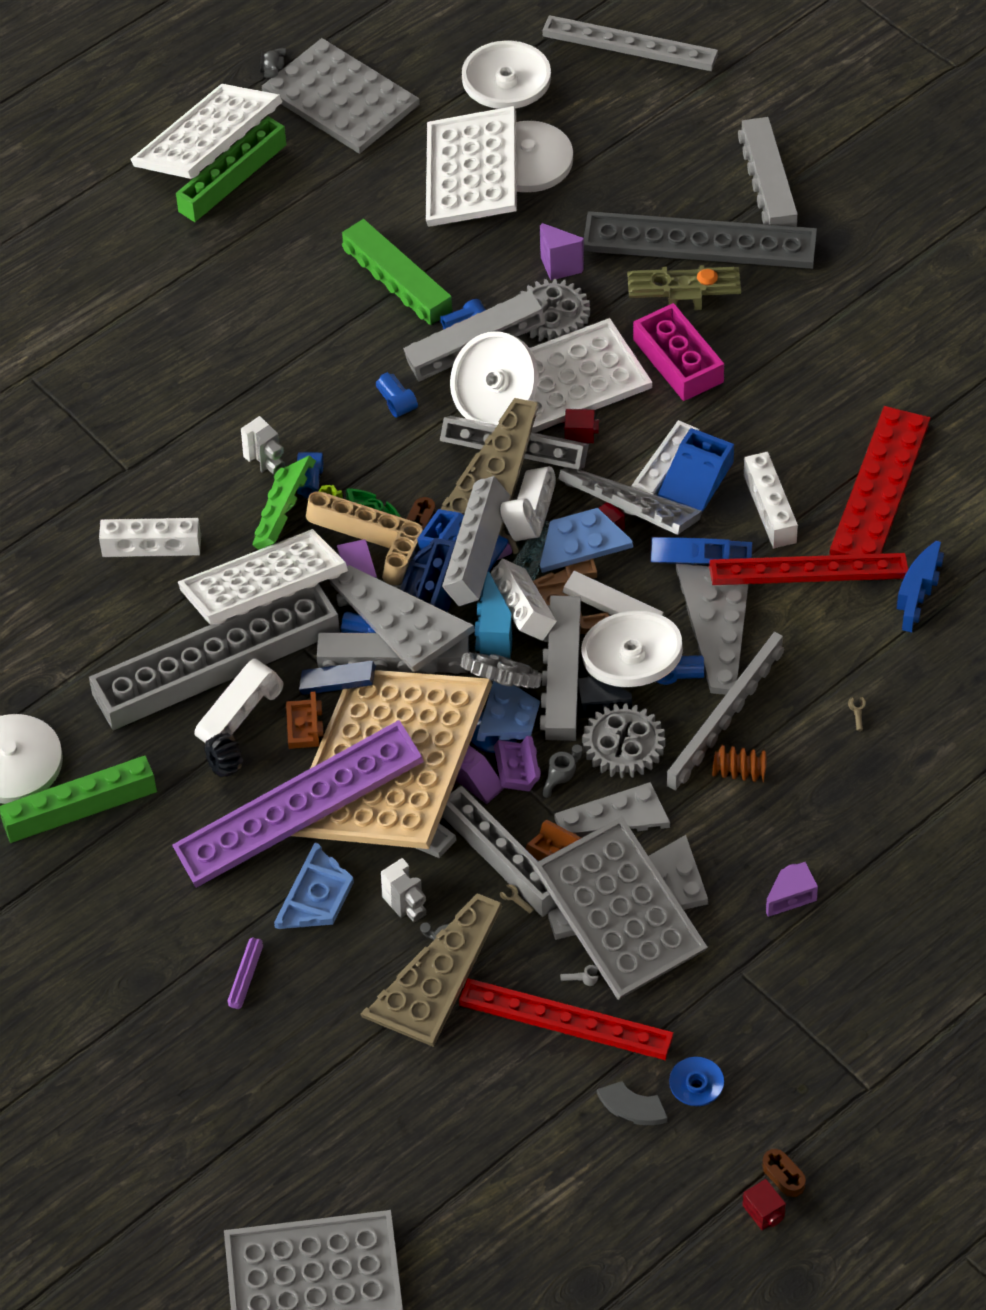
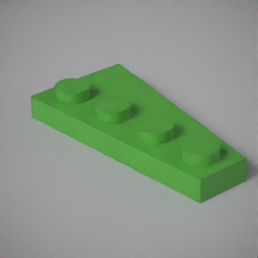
[252,456,316,550]

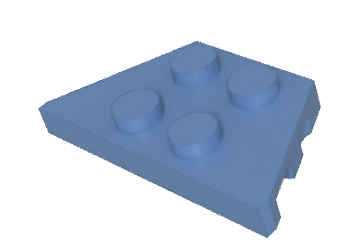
[540,508,633,573]
[477,681,540,741]
[274,843,354,929]

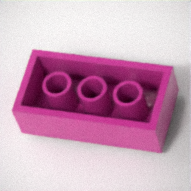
[633,303,724,401]

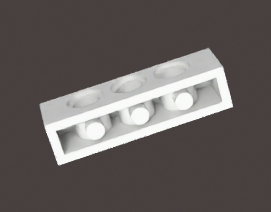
[744,452,798,548]
[99,518,201,557]
[491,558,557,641]

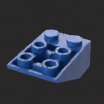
[658,428,734,512]
[417,509,509,572]

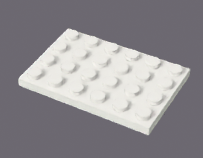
[131,84,282,179]
[426,106,517,227]
[530,318,652,433]
[178,529,348,625]

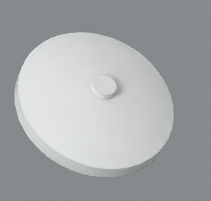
[462,41,551,109]
[516,121,573,192]
[450,332,538,425]
[581,611,683,687]
[0,714,63,804]

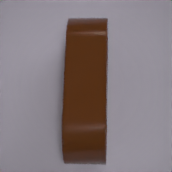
[406,497,436,530]
[762,1149,806,1197]

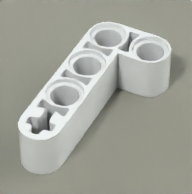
[500,466,556,541]
[194,658,284,743]

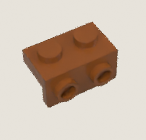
[286,692,324,749]
[526,820,581,861]

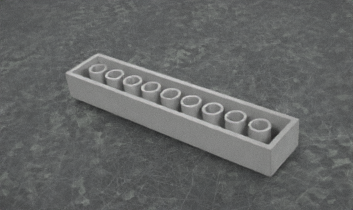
[89,584,340,730]

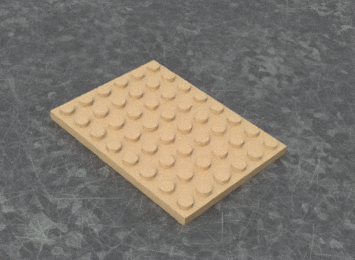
[291,670,492,849]

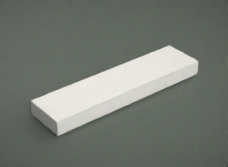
[632,420,699,495]
[563,571,663,615]

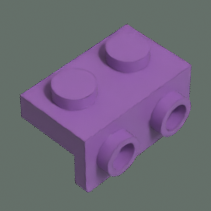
[494,736,541,791]

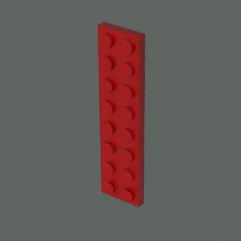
[829,406,930,555]

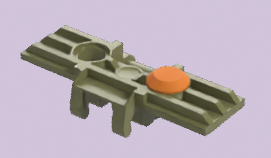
[627,265,741,310]

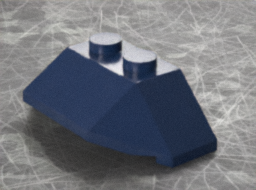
[400,538,456,613]

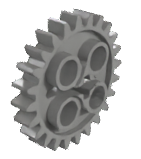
[521,279,590,342]
[460,652,543,688]
[582,703,665,778]

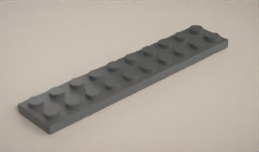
[584,211,817,269]

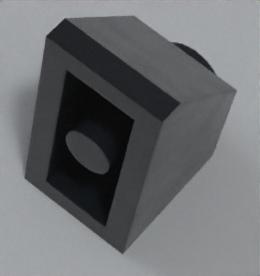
[578,676,632,718]

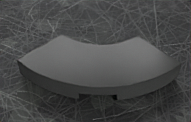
[597,1081,667,1125]

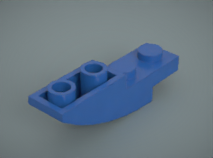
[651,537,752,565]
[897,541,944,632]

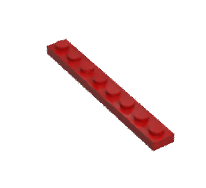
[709,553,908,585]
[459,978,673,1060]

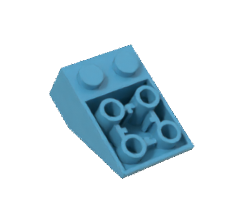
[475,572,512,659]

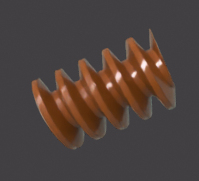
[712,745,767,783]

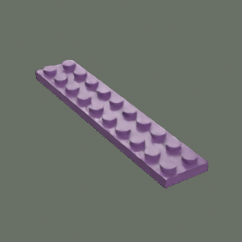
[172,720,424,888]

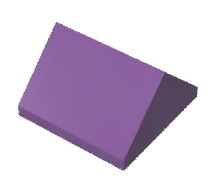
[540,223,584,280]

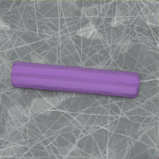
[228,937,263,1009]

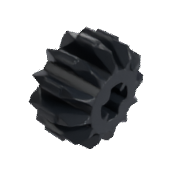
[204,732,243,777]

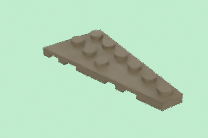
[440,398,539,536]
[360,893,502,1047]

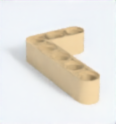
[306,491,423,585]

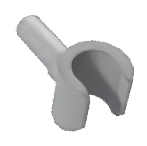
[560,965,598,986]

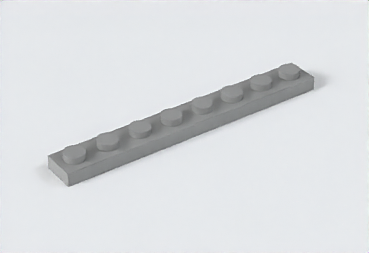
[543,15,718,71]
[667,632,784,791]

